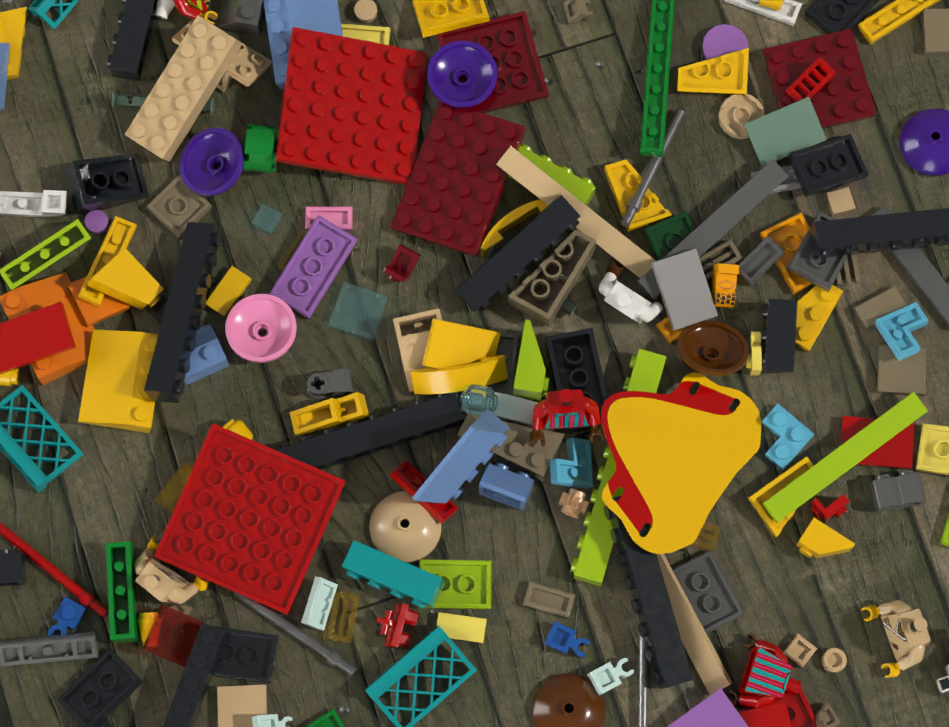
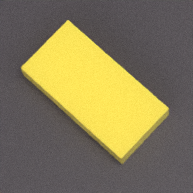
[436,612,487,644]

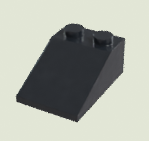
[64,153,149,214]

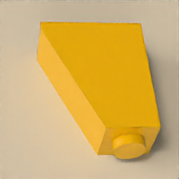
[86,248,164,310]

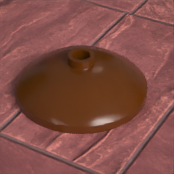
[677,320,749,376]
[532,674,605,727]

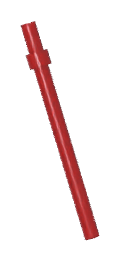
[0,522,109,618]

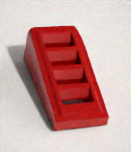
[785,57,836,102]

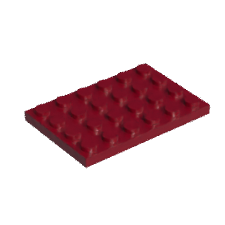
[390,101,527,257]

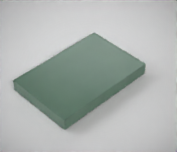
[744,97,827,167]

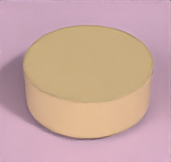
[354,0,377,23]
[821,648,847,673]

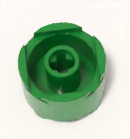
[243,124,279,173]

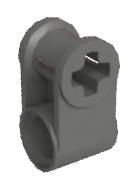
[307,369,354,400]

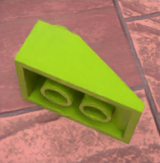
[513,319,549,403]

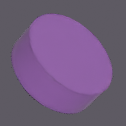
[85,210,109,234]

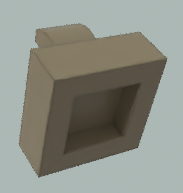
[564,0,593,24]

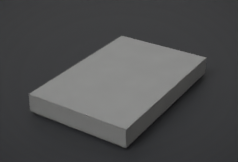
[651,249,718,331]

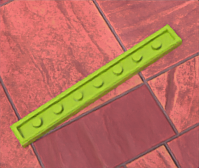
[762,392,928,523]

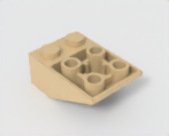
[393,309,442,393]

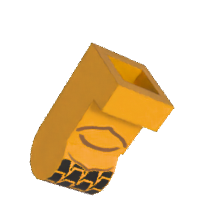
[712,263,739,308]

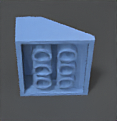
[263,0,343,92]
[412,409,510,503]

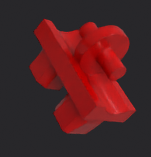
[376,603,419,648]

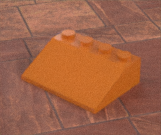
[0,272,95,386]

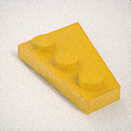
[0,7,28,80]
[677,48,749,94]
[604,159,673,232]
[796,285,843,352]
[748,457,813,537]

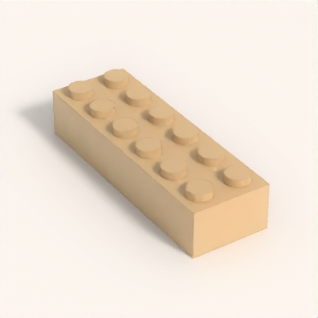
[125,15,243,162]

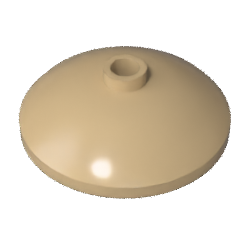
[369,491,442,563]

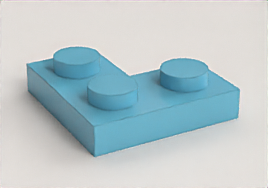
[874,302,929,361]
[762,404,814,471]
[550,438,593,489]

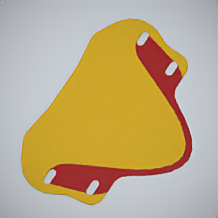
[601,372,762,554]

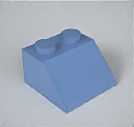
[184,324,229,385]
[479,463,534,511]

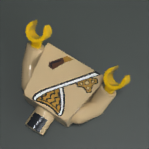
[134,535,210,604]
[861,600,930,678]

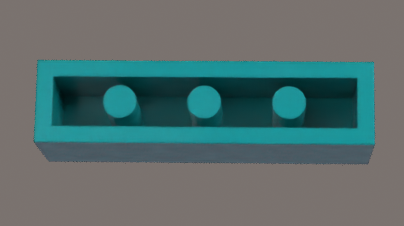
[342,540,445,609]

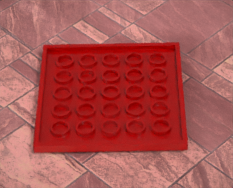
[275,27,427,185]
[154,423,346,615]

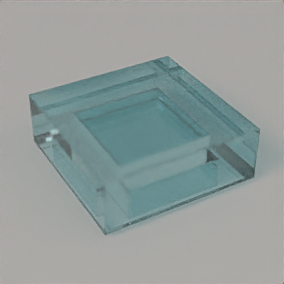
[251,203,283,235]

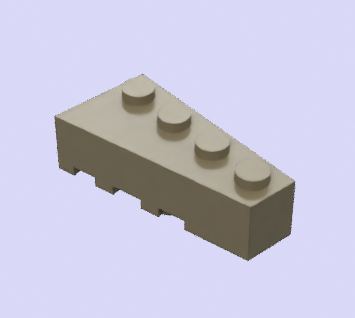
[508,230,596,327]
[457,414,565,482]

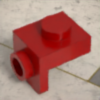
[809,494,850,523]

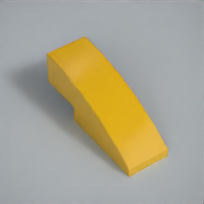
[289,392,369,435]

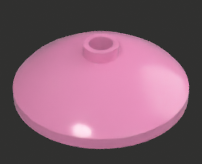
[225,294,297,363]

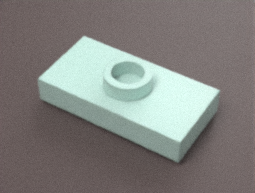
[301,576,338,631]

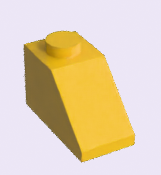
[796,518,855,558]

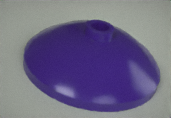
[427,41,497,108]
[900,109,949,176]
[180,128,245,196]

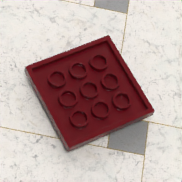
[437,11,549,113]
[762,28,877,129]

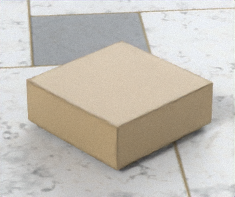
[826,187,856,217]
[783,634,817,668]

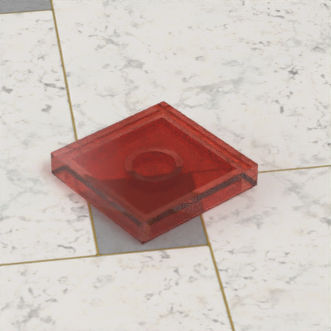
[142,604,207,668]

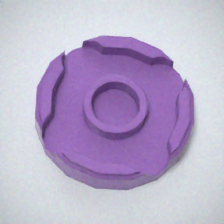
[702,24,748,60]

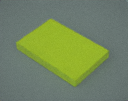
[418,560,492,610]

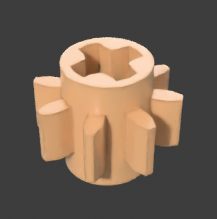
[559,489,589,518]

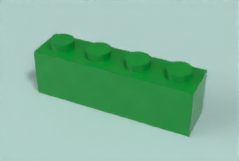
[106,541,139,644]

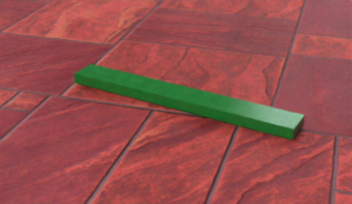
[640,0,675,157]

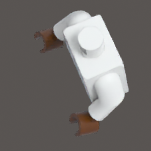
[599,260,666,324]

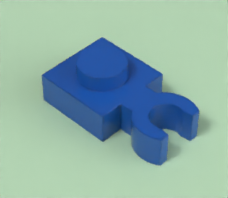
[48,597,87,636]
[544,621,591,658]

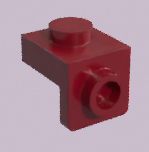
[383,244,421,283]

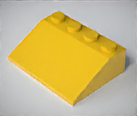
[78,329,158,433]

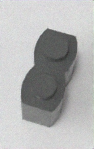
[870,470,926,512]

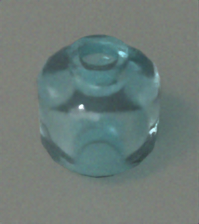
[460,384,498,416]

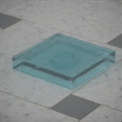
[329,282,389,341]

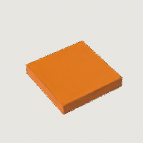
[68,276,131,327]

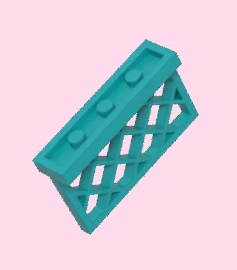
[0,385,84,493]
[365,625,477,727]

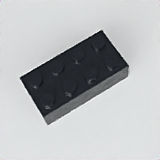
[545,328,608,434]

